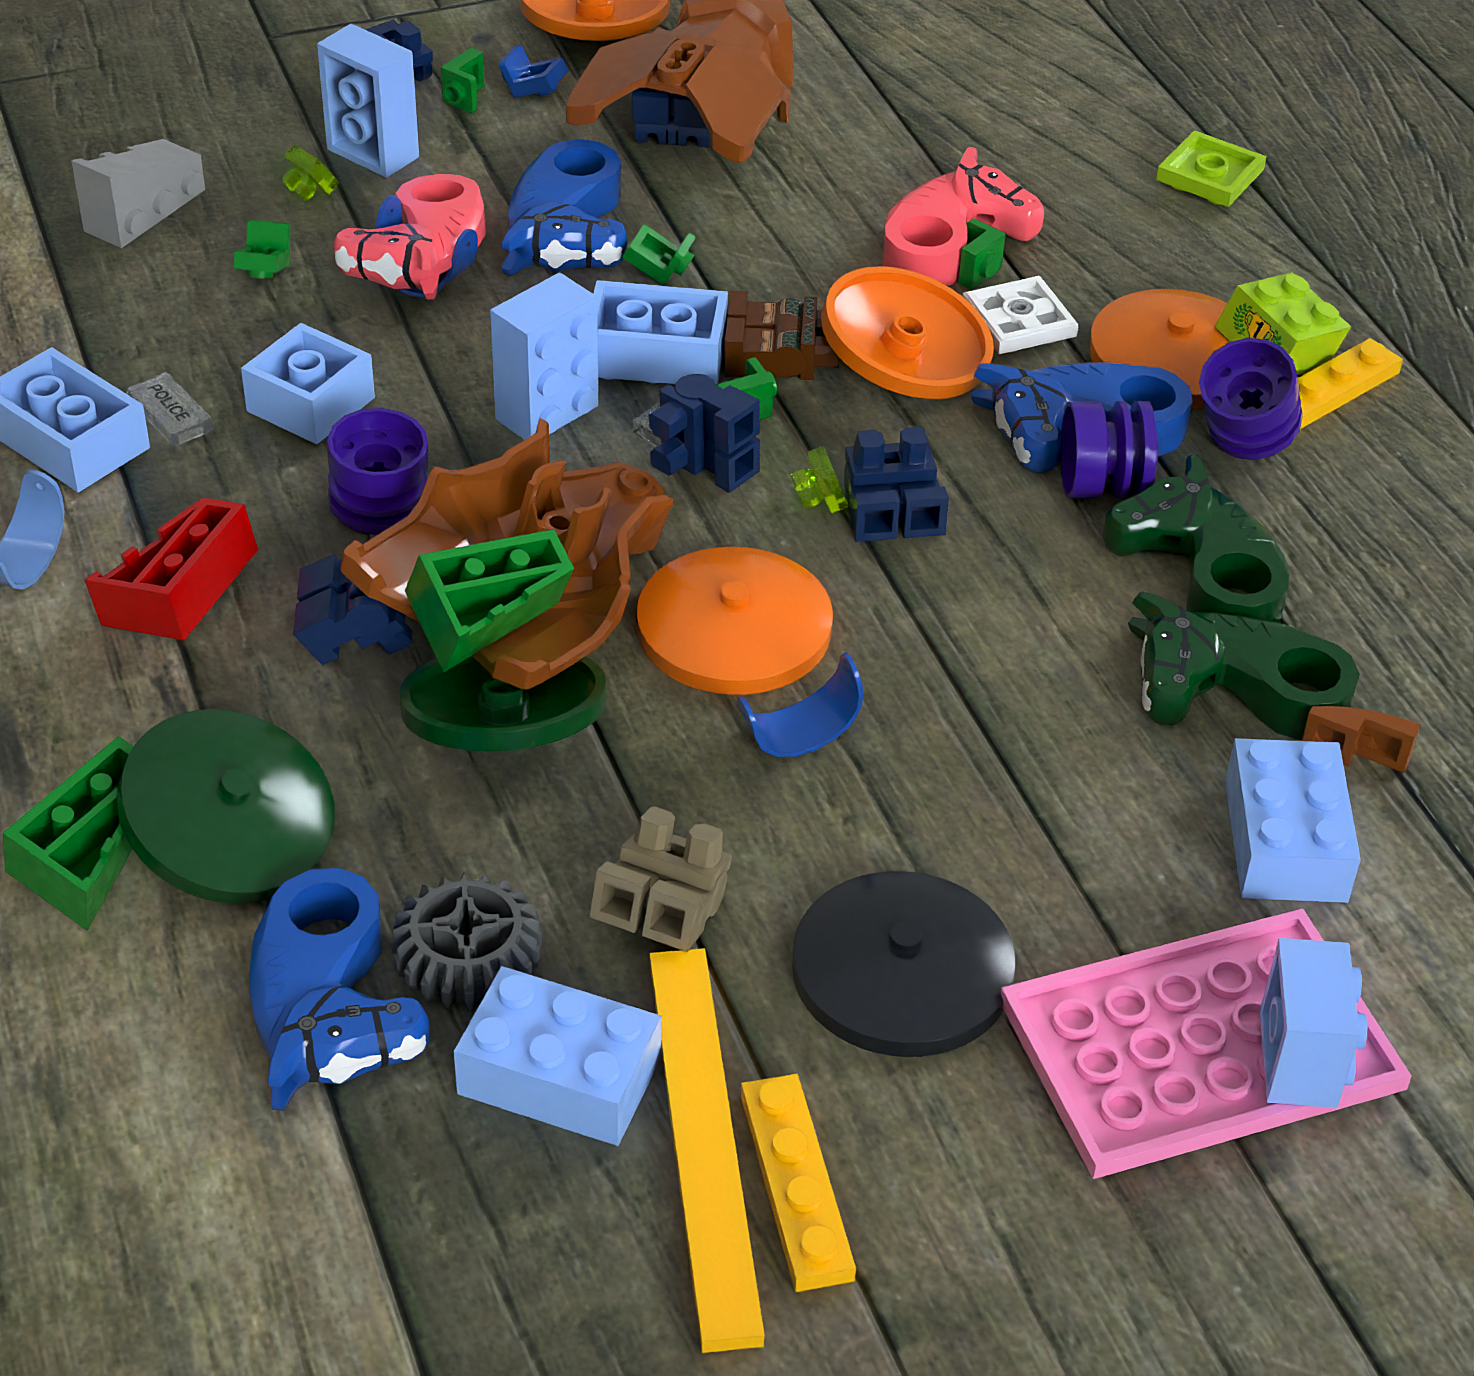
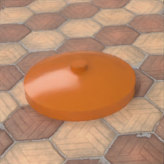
[520,0,671,41]
[821,266,994,399]
[1089,289,1230,409]
[637,547,833,695]

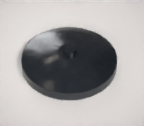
[792,871,1015,1057]

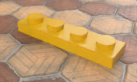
[1298,338,1403,429]
[741,1073,856,1292]

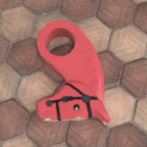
[882,147,1044,286]
[333,174,486,300]

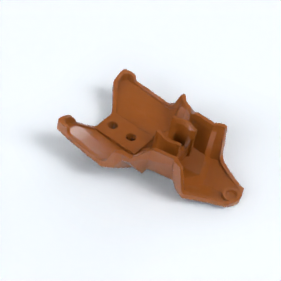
[566,0,794,163]
[340,418,674,689]

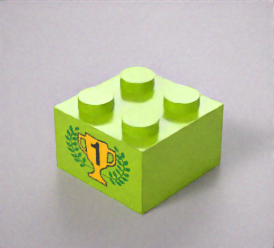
[1214,272,1351,375]

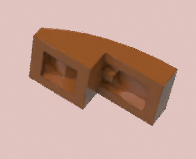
[1302,706,1421,773]

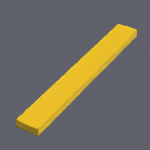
[650,948,765,1353]

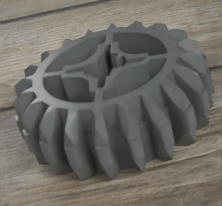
[391,872,543,1011]

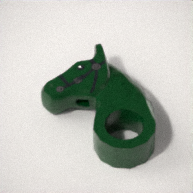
[1102,454,1289,623]
[1128,591,1360,740]

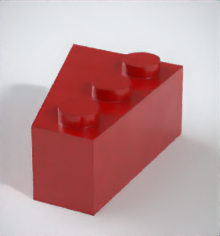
[84,497,258,641]

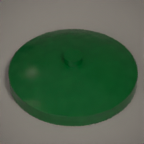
[399,656,607,752]
[117,709,335,904]

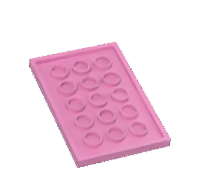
[1001,908,1412,1179]

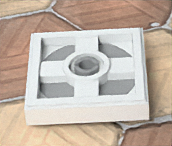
[962,276,1078,354]

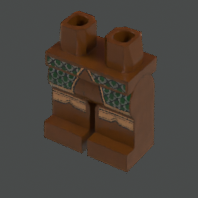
[725,291,839,380]

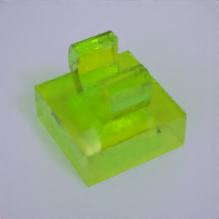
[281,144,339,201]
[791,445,849,514]

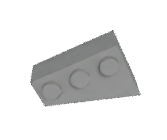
[71,139,205,248]

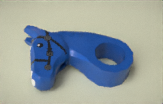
[501,139,627,276]
[971,362,1193,473]
[249,868,430,1111]

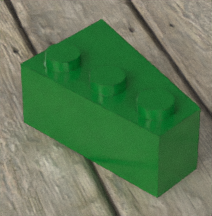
[405,529,574,672]
[3,736,134,931]

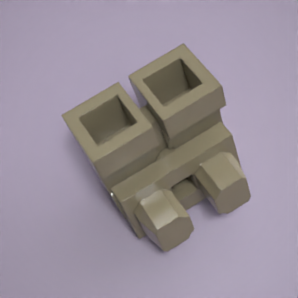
[590,806,732,952]

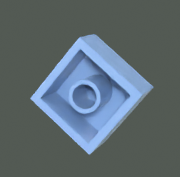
[241,323,375,444]
[1259,938,1367,1108]

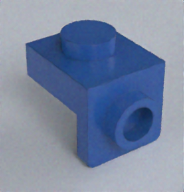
[499,45,569,98]

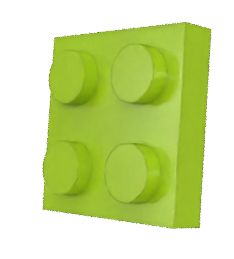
[1156,130,1267,207]

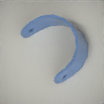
[0,470,64,590]

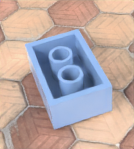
[317,24,419,178]
[490,272,598,440]
[593,280,728,386]
[0,347,150,492]
[1225,738,1361,903]
[454,966,662,1146]

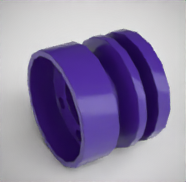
[1199,338,1303,460]
[1060,401,1158,498]
[327,408,428,535]

